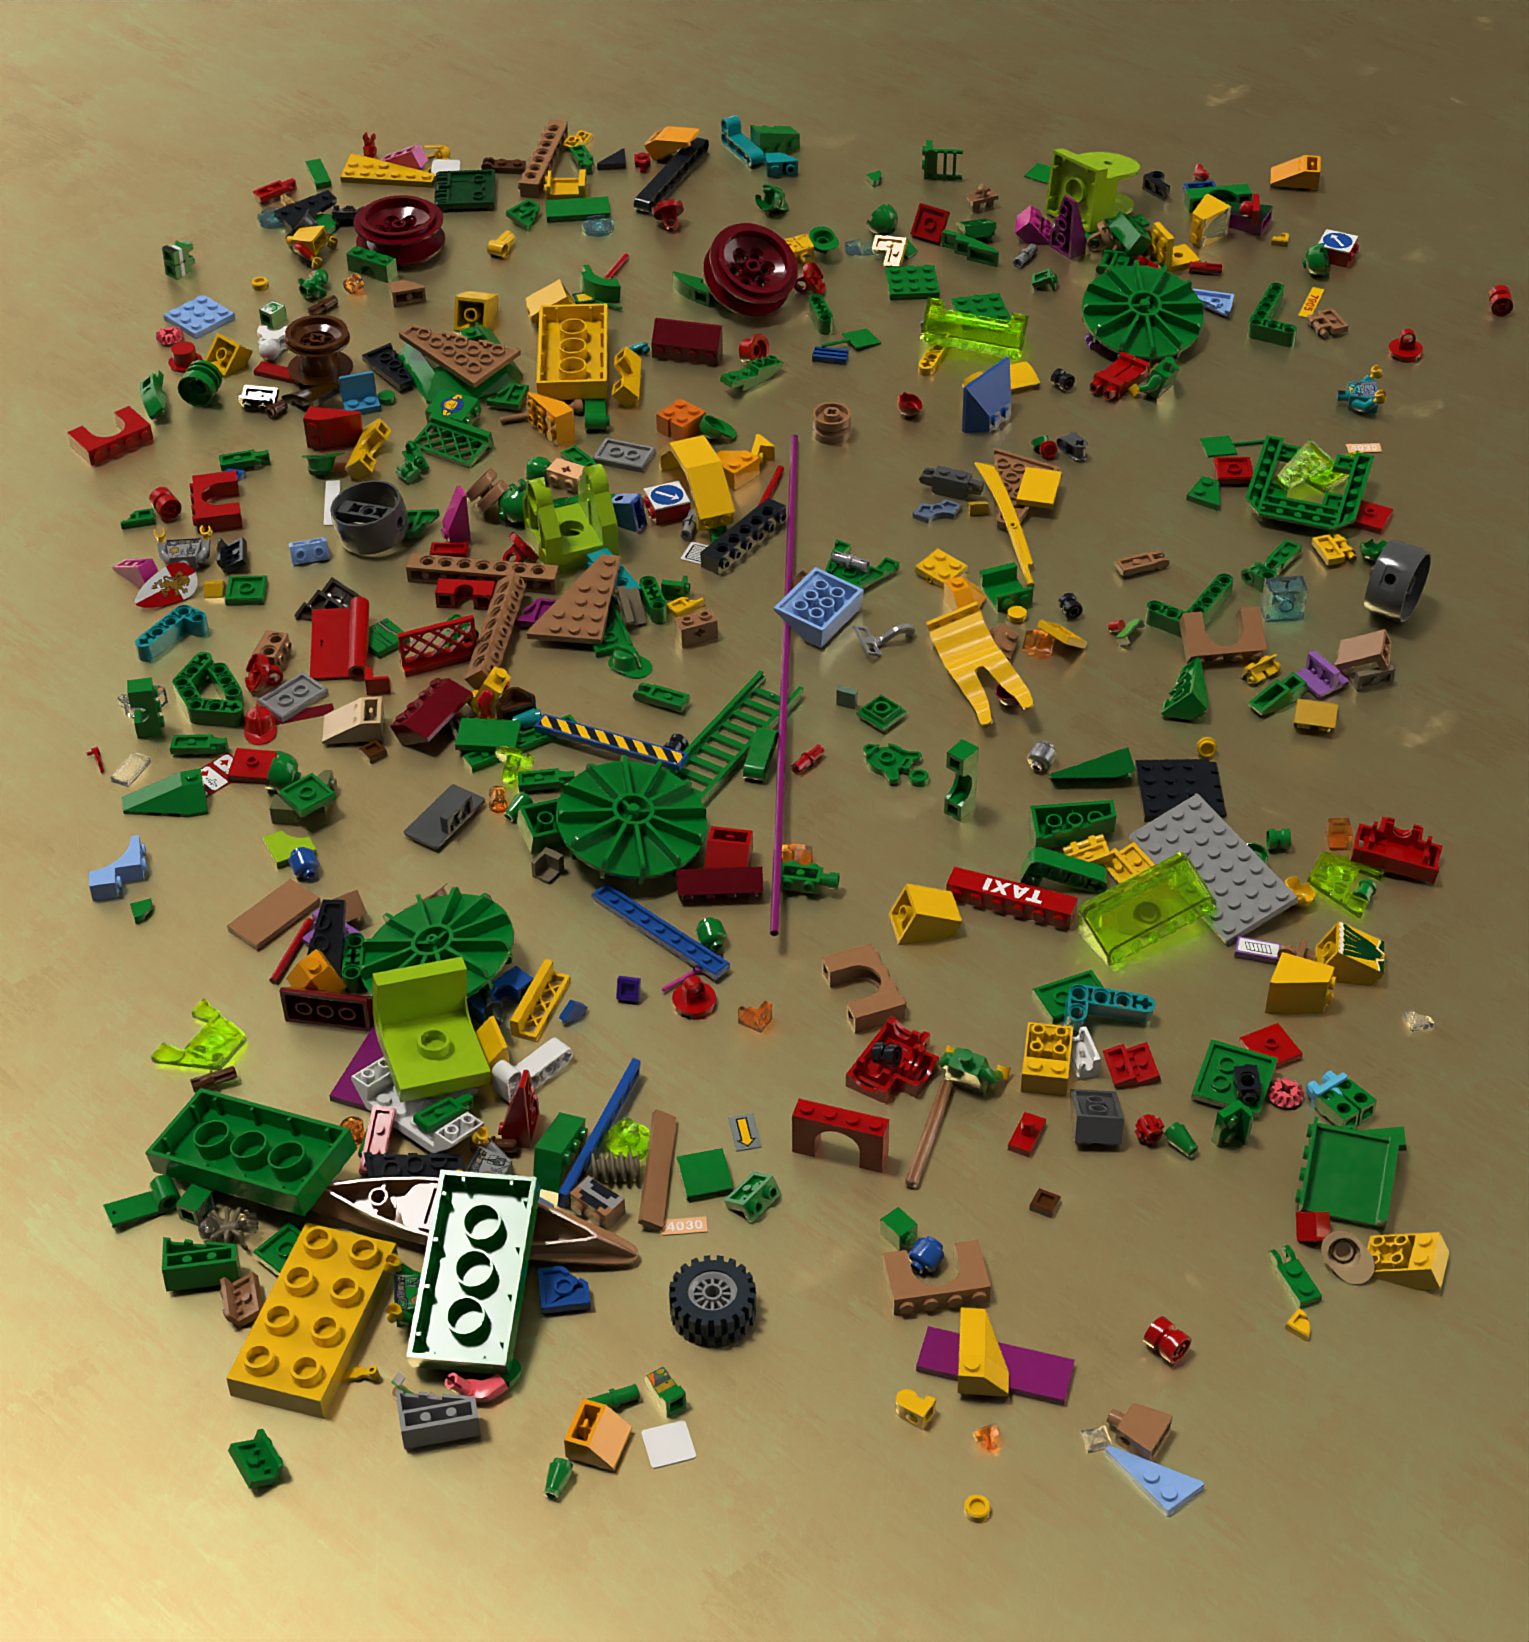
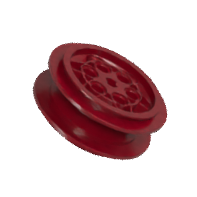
[353,195,445,267]
[703,223,798,317]

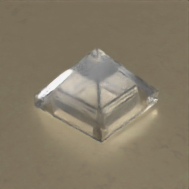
[1080,1425,1113,1453]

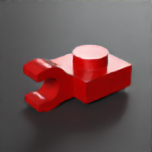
[363,132,377,158]
[634,152,650,172]

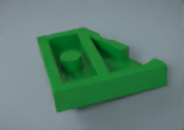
[506,198,540,231]

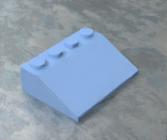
[774,567,864,648]

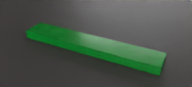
[463,714,577,773]

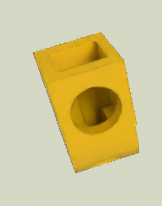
[895,1389,936,1430]

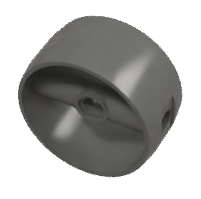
[330,480,409,555]
[1364,540,1431,622]

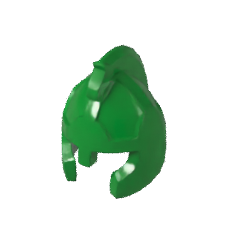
[755,184,788,212]

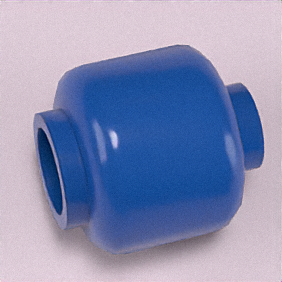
[288,847,320,879]
[908,1236,944,1274]

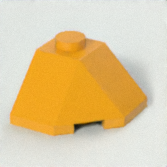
[943,576,986,616]
[286,949,347,993]

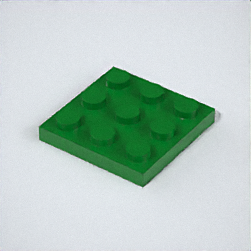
[885,265,940,300]
[951,293,1012,331]
[1191,1039,1278,1118]

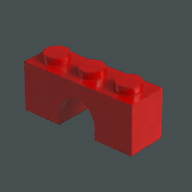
[435,578,496,610]

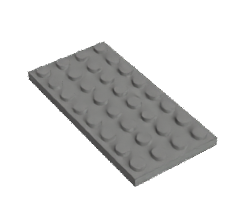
[1128,793,1298,946]

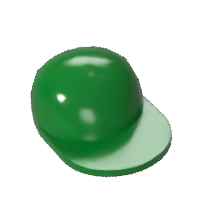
[699,415,737,439]

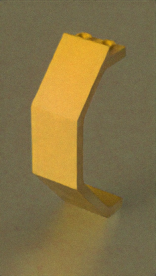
[658,435,735,531]

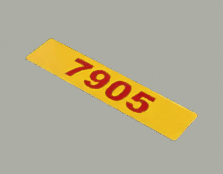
[1298,287,1324,318]

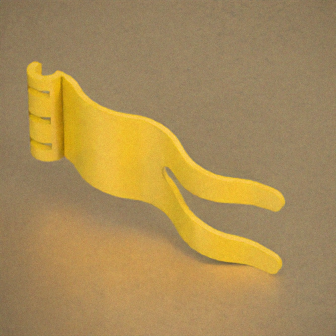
[926,601,1034,727]

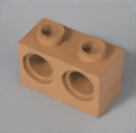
[252,630,292,667]

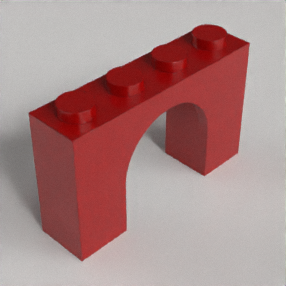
[67,406,153,466]
[189,470,243,534]
[792,1098,890,1173]

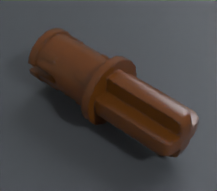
[307,295,338,315]
[190,1066,237,1093]
[470,1136,517,1153]

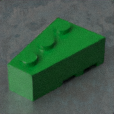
[750,125,800,156]

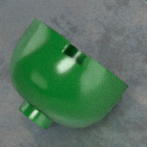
[866,203,898,236]
[1302,243,1330,277]
[498,487,524,524]
[265,750,301,792]

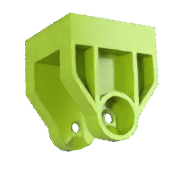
[522,464,619,574]

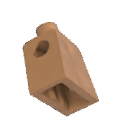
[1106,1403,1173,1461]

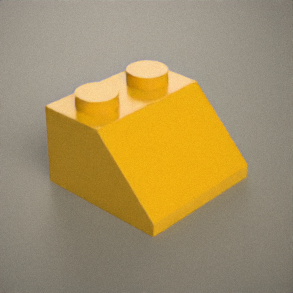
[205,333,253,377]
[1294,699,1338,732]
[475,1016,509,1084]

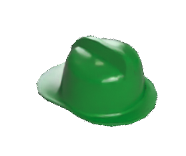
[809,226,839,254]
[302,452,345,475]
[608,645,652,678]

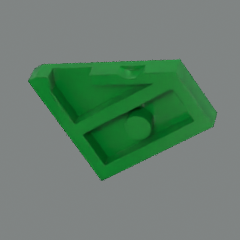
[486,383,529,410]
[1186,476,1220,511]
[404,509,440,539]

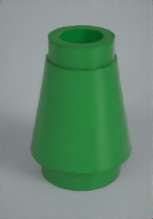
[503,792,533,822]
[1164,1122,1198,1157]
[544,1458,573,1499]

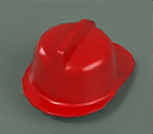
[244,703,276,745]

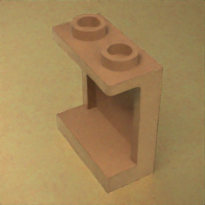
[1335,629,1392,678]

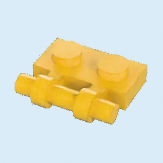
[1311,534,1357,566]
[1063,834,1112,865]

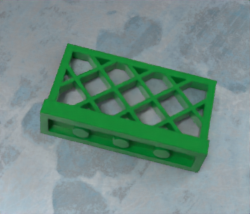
[414,412,494,468]

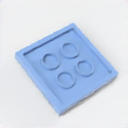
[164,295,235,339]

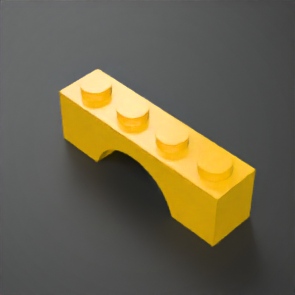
[612,346,641,408]
[345,418,392,481]

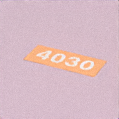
[1346,443,1382,453]
[662,1216,708,1235]

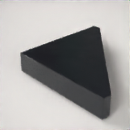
[597,148,626,170]

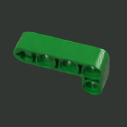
[1020,847,1108,894]

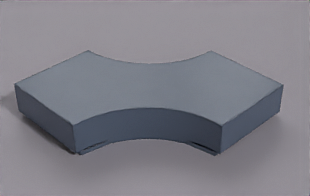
[912,499,962,524]

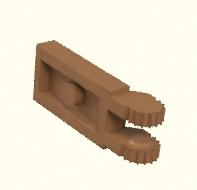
[1115,550,1170,577]

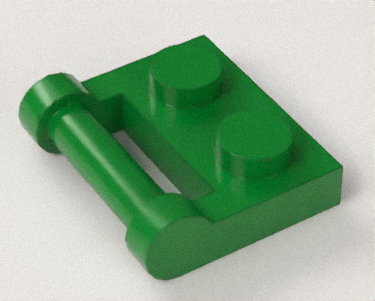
[1095,249,1132,274]

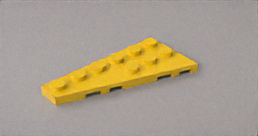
[340,153,436,188]

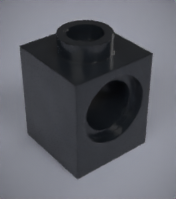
[1232,1065,1261,1103]

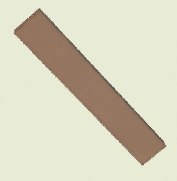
[638,1109,676,1232]

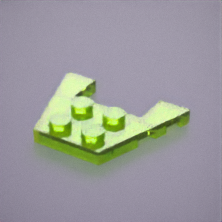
[1307,852,1385,919]
[151,998,247,1071]

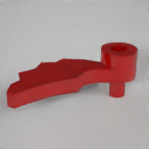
[86,746,104,773]

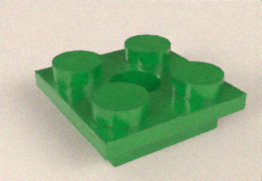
[856,694,907,731]

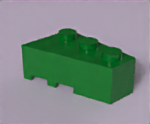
[1109,211,1152,256]
[533,1112,588,1193]
[162,1237,240,1292]

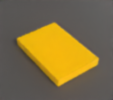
[1016,467,1062,509]

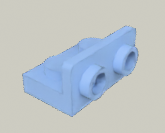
[288,537,330,565]

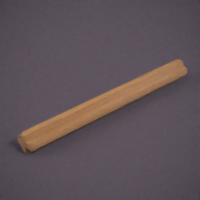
[905,1079,953,1188]

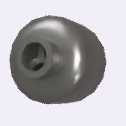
[1027,741,1057,772]

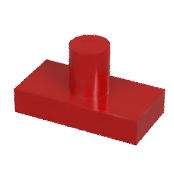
[1008,1112,1046,1157]

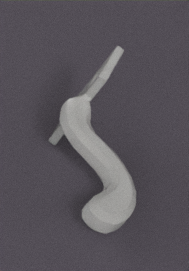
[853,623,916,656]

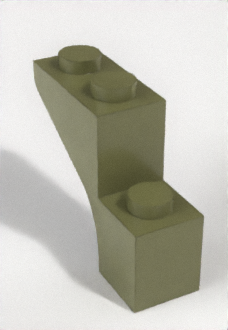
[269,770,337,825]

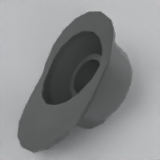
[284,209,318,239]

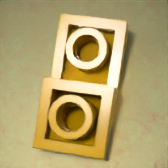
[562,130,594,149]

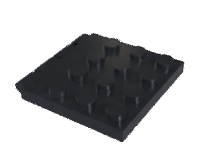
[1135,759,1227,822]

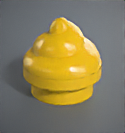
[1197,737,1217,757]

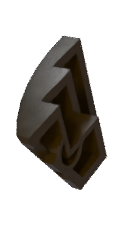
[281,383,340,407]
[294,577,361,620]

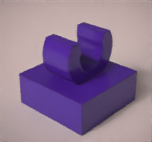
[616,976,641,1002]

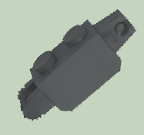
[919,466,984,500]

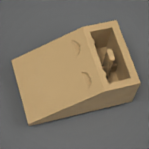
[322,696,384,744]

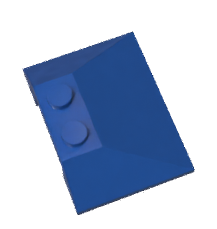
[962,357,1012,433]

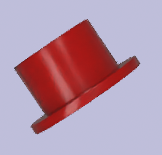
[739,333,770,363]
[168,341,203,373]

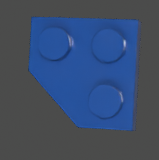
[537,1266,591,1314]

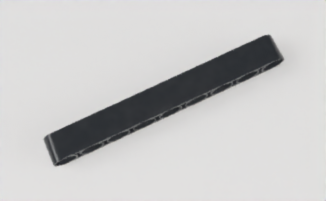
[634,137,709,213]

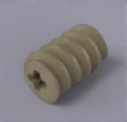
[591,1151,640,1182]

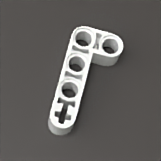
[491,1038,574,1104]

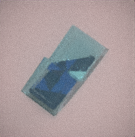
[844,238,879,256]

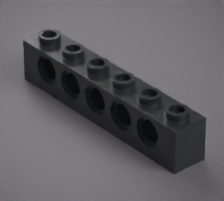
[700,498,787,575]

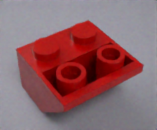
[704,826,753,869]

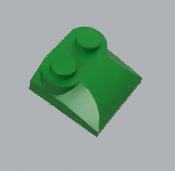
[956,218,997,239]

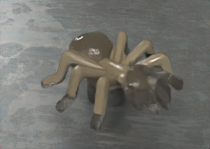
[198,1206,259,1251]

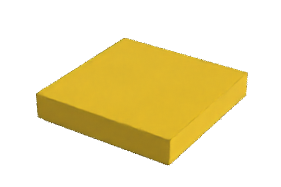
[1037,620,1087,649]

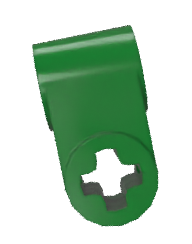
[1240,562,1277,594]

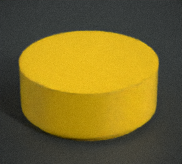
[251,277,269,291]
[1007,606,1027,623]
[964,1495,990,1523]

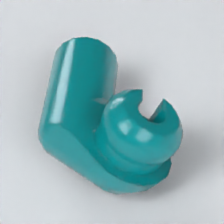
[628,342,650,354]

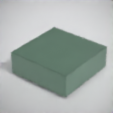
[836,686,858,710]

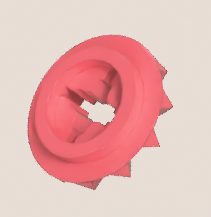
[156,326,183,345]
[1267,1076,1304,1108]

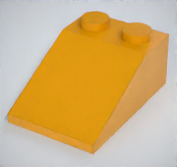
[716,450,760,491]

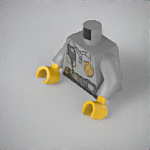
[154,525,213,571]
[456,1127,519,1176]

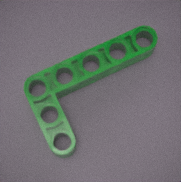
[1247,283,1297,347]
[1145,573,1233,638]

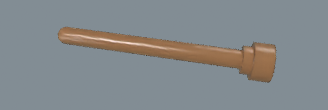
[500,399,584,424]

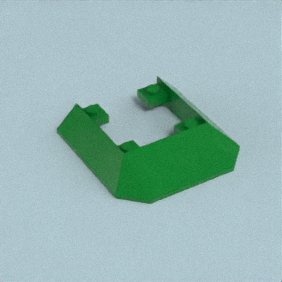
[398,321,523,404]
[1245,435,1374,531]

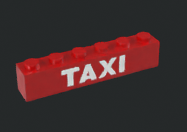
[946,866,1078,930]

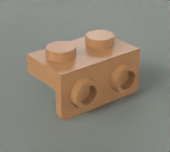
[989,623,1020,661]
[220,1272,263,1328]

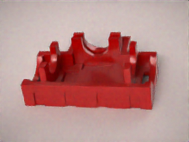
[1350,816,1443,884]
[845,1016,939,1104]

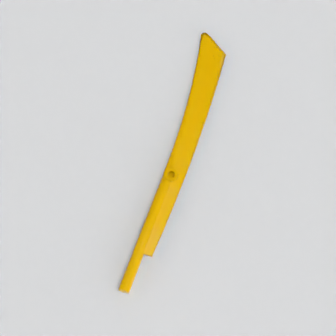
[974,462,1035,587]

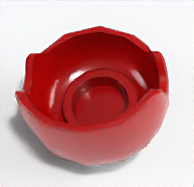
[896,392,923,417]

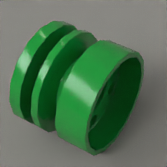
[178,360,223,407]

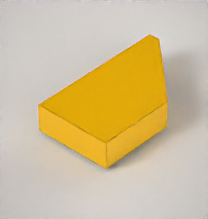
[667,597,705,618]

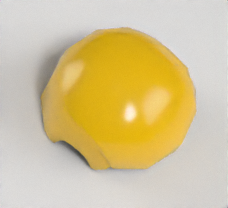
[1284,876,1316,908]

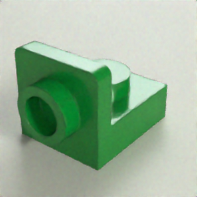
[1032,268,1058,291]
[661,576,691,600]

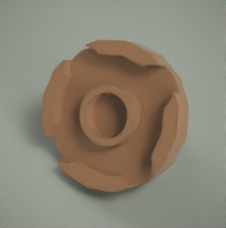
[1087,220,1118,251]

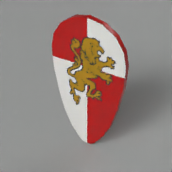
[134,562,198,608]

